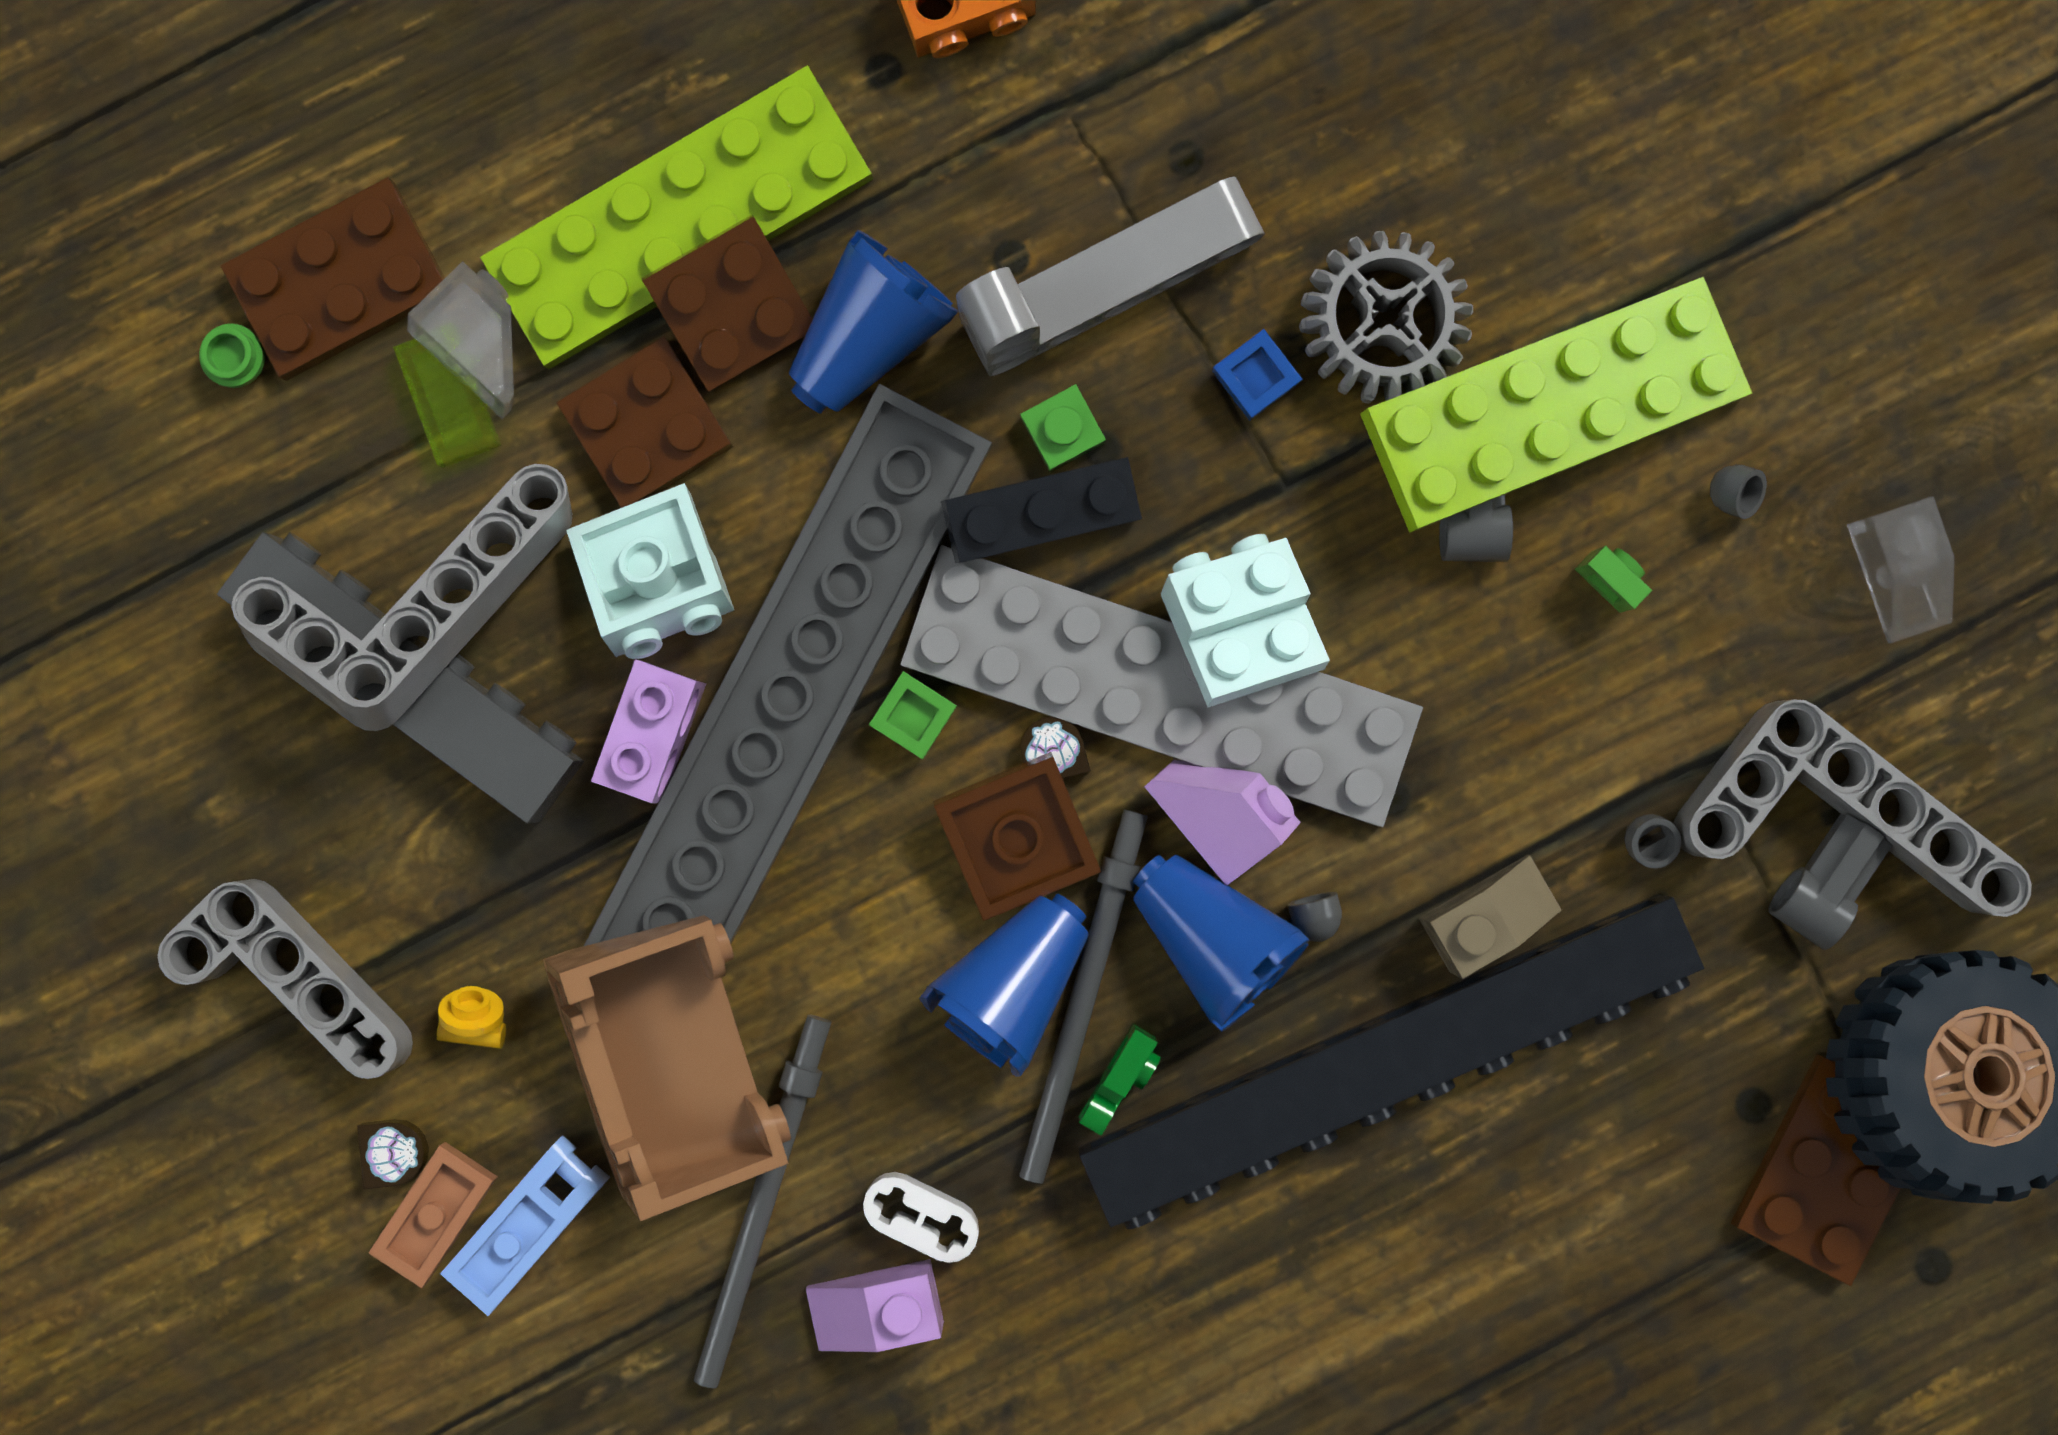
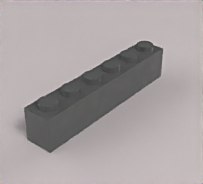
[217,532,585,824]

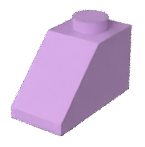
[1144,759,1301,886]
[806,1259,944,1352]

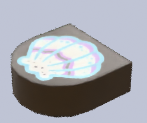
[1020,717,1091,778]
[357,1119,429,1189]

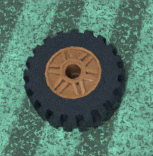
[1826,950,2058,1204]

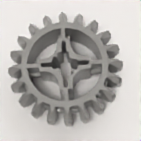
[1299,231,1473,404]

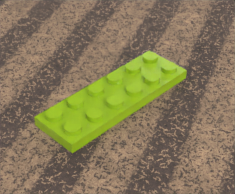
[480,65,873,370]
[1360,277,1752,533]

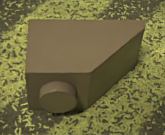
[1419,855,1561,979]

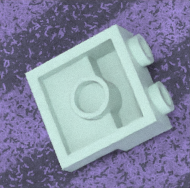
[566,483,734,659]
[1161,534,1330,707]

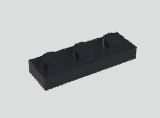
[941,457,1142,563]

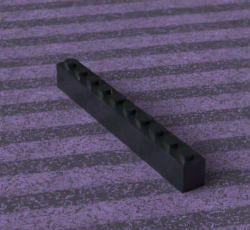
[1079,894,1705,1230]

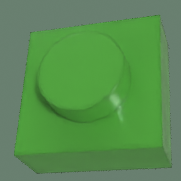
[1020,384,1106,472]
[1574,546,1652,613]
[869,671,958,759]

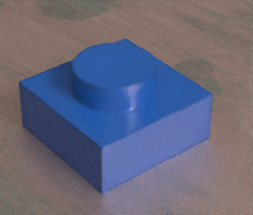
[1212,329,1303,421]

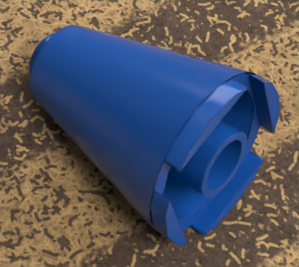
[789,230,958,414]
[1133,855,1310,1032]
[919,894,1089,1077]

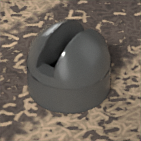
[1709,464,1767,519]
[1624,814,1681,868]
[1287,892,1342,942]

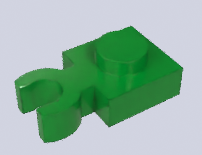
[1078,1023,1161,1136]

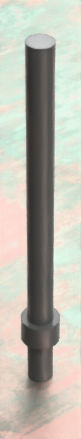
[1019,809,1148,1184]
[693,1015,832,1388]

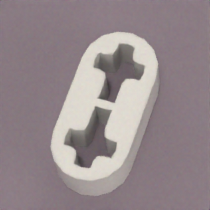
[863,1172,979,1263]

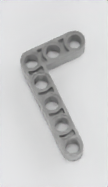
[956,177,1265,376]
[231,464,573,731]
[1674,699,2032,917]

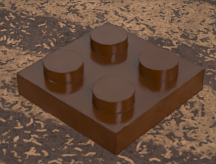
[642,215,813,392]
[556,336,734,508]
[933,752,1101,921]

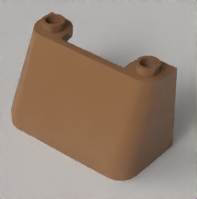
[543,915,791,1221]

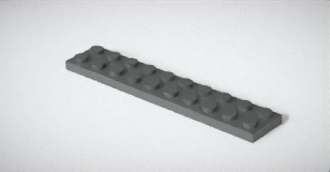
[584,384,992,946]

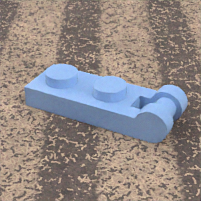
[440,1135,610,1316]

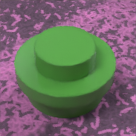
[199,324,265,388]

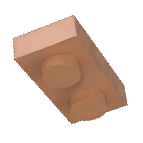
[369,1142,498,1289]

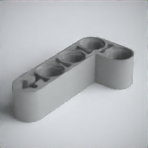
[157,879,413,1079]

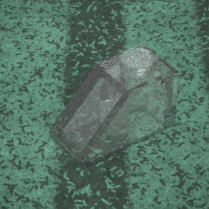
[407,261,514,419]
[1847,496,1955,644]

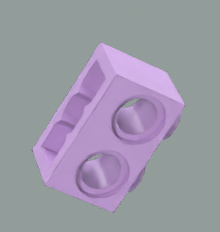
[591,659,706,803]

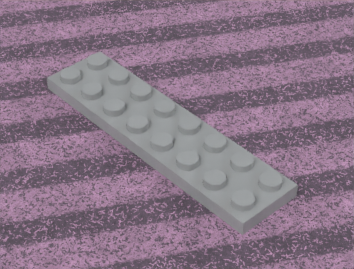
[900,545,1423,828]

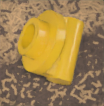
[437,986,506,1049]

